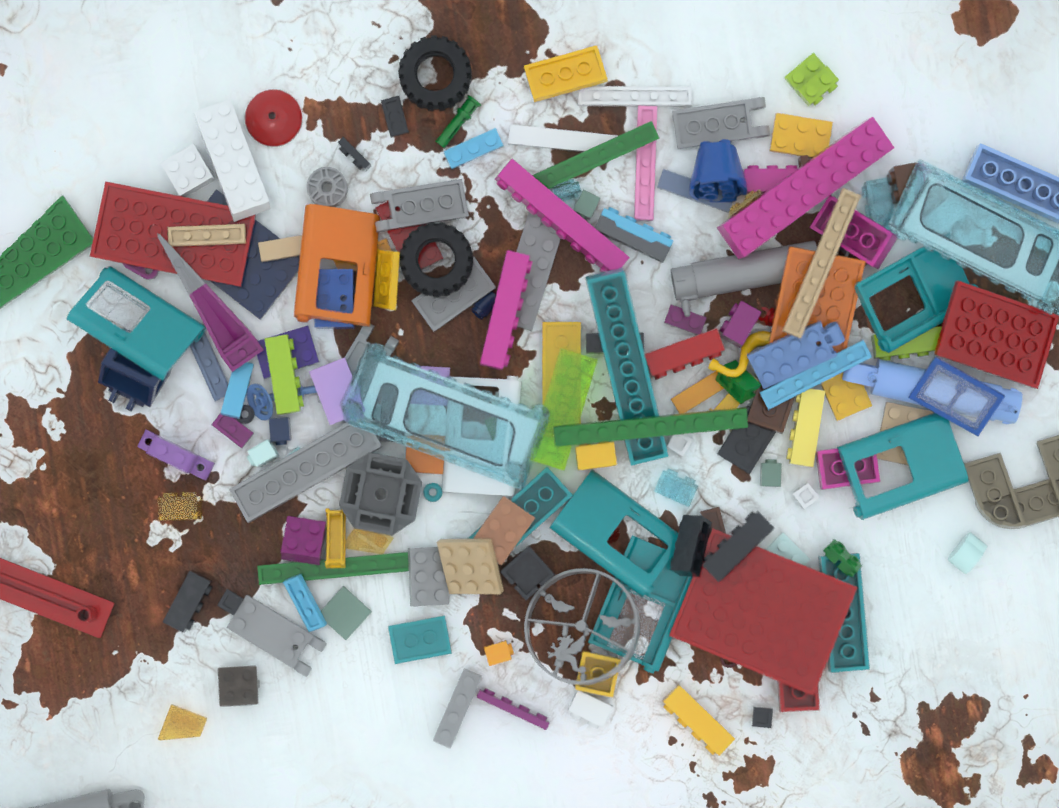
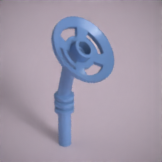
[247,384,317,420]

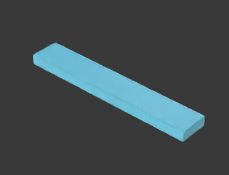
[760,340,872,410]

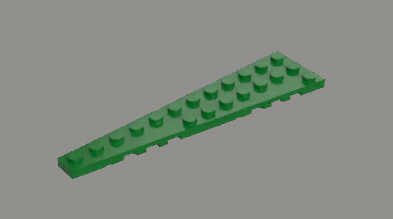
[0,195,93,309]

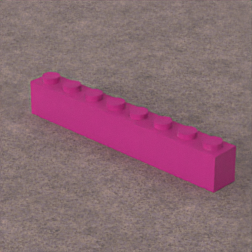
[495,159,630,273]

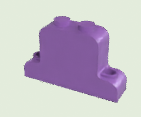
[137,429,215,480]

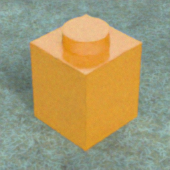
[484,640,514,666]

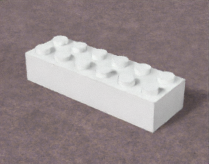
[194,100,270,222]

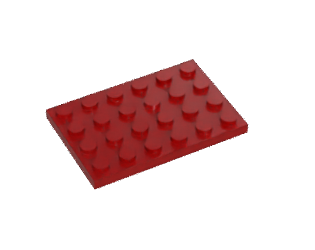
[934,281,1059,389]

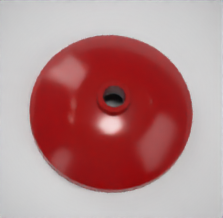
[245,89,302,147]

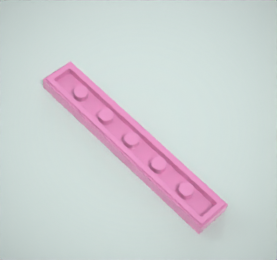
[634,106,657,221]

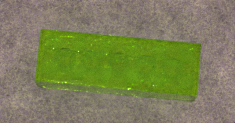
[527,348,598,471]

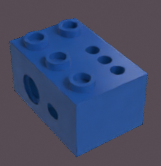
[314,269,355,329]

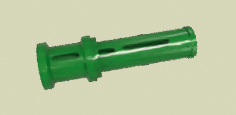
[435,94,481,149]

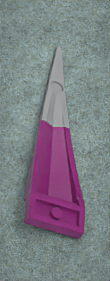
[157,234,264,372]

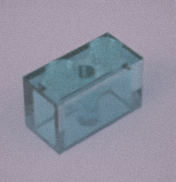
[653,468,698,507]

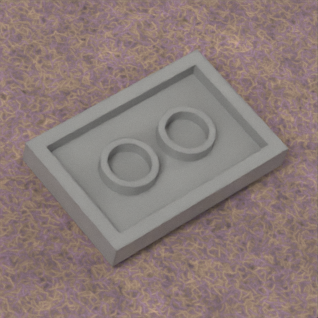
[408,547,449,606]

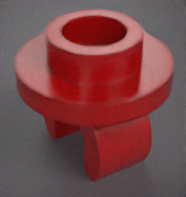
[758,307,775,327]

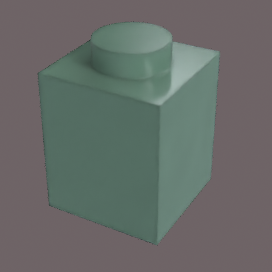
[573,189,600,220]
[760,459,782,487]

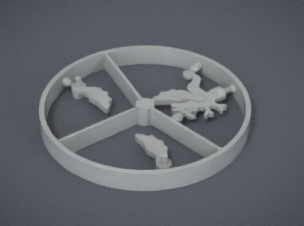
[524,568,640,685]

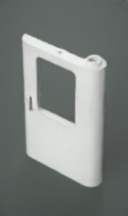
[442,376,522,496]

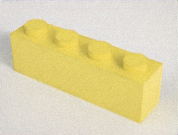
[786,389,825,467]

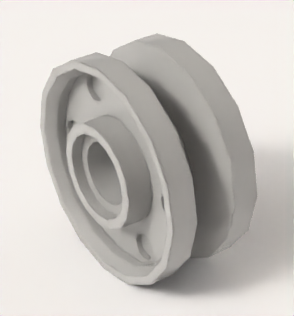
[307,167,348,207]

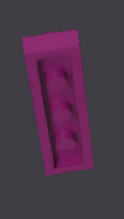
[477,688,550,730]

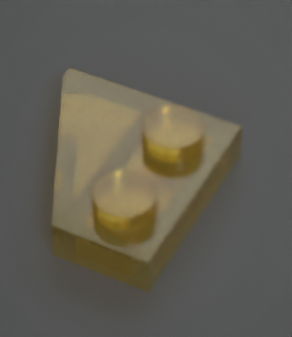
[346,528,394,554]
[158,704,208,740]

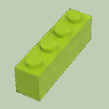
[871,326,942,361]
[265,335,304,415]

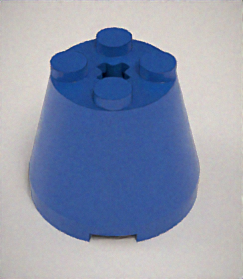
[689,139,747,202]

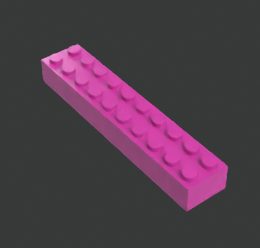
[717,116,894,259]

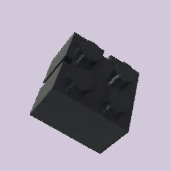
[500,546,555,600]

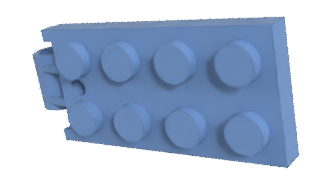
[747,321,845,389]

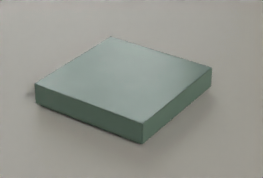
[321,586,372,640]

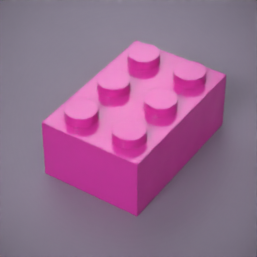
[815,449,880,490]

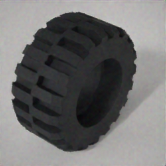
[398,35,472,112]
[399,222,473,297]

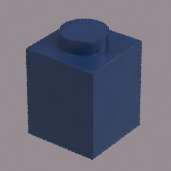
[269,417,292,445]

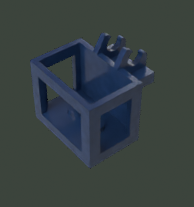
[98,329,172,412]

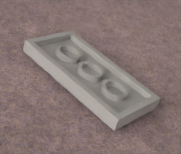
[412,257,496,332]

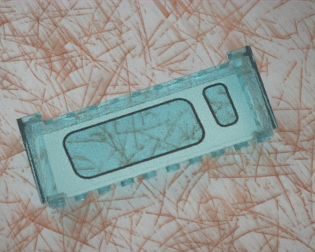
[889,159,1059,315]
[341,343,550,489]

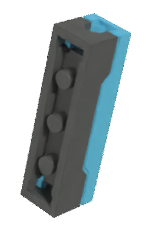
[595,207,673,263]

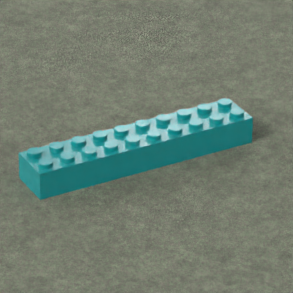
[585,267,669,466]

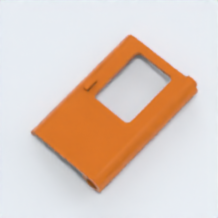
[294,204,380,327]

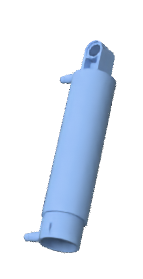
[842,359,1022,424]

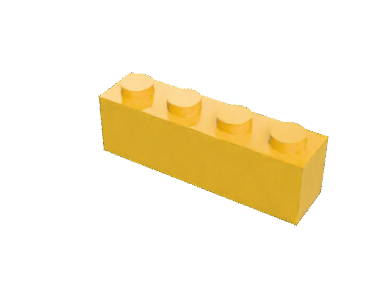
[662,684,735,756]

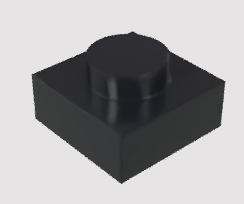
[217,589,244,615]
[752,707,773,728]

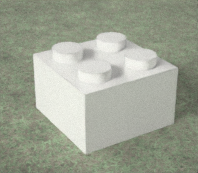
[161,144,216,197]

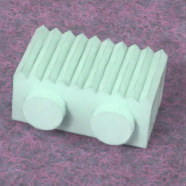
[247,439,280,467]

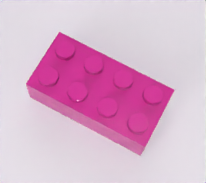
[810,195,899,269]

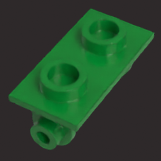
[823,539,862,577]

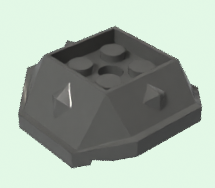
[339,452,422,536]

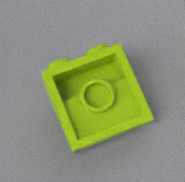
[784,52,839,107]

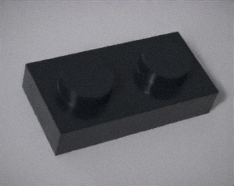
[338,137,371,171]

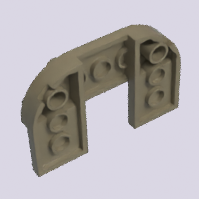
[964,435,1059,529]

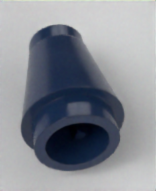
[471,292,496,320]

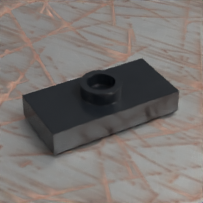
[381,96,409,138]

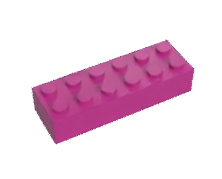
[480,250,532,370]

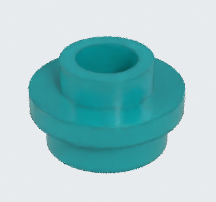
[423,483,442,502]

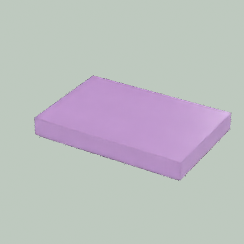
[309,358,366,425]

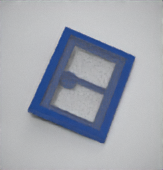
[908,356,1005,436]

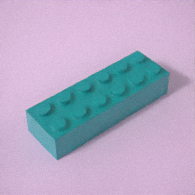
[468,467,573,564]
[818,553,870,673]

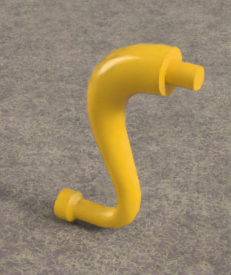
[708,331,771,377]

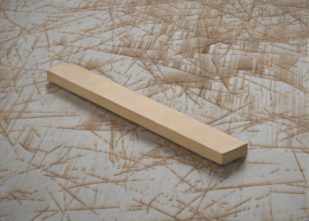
[782,188,861,339]

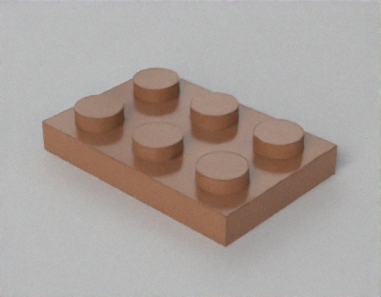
[473,496,535,566]

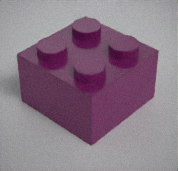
[719,301,761,348]
[281,516,326,565]

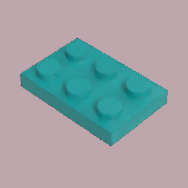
[388,615,452,664]

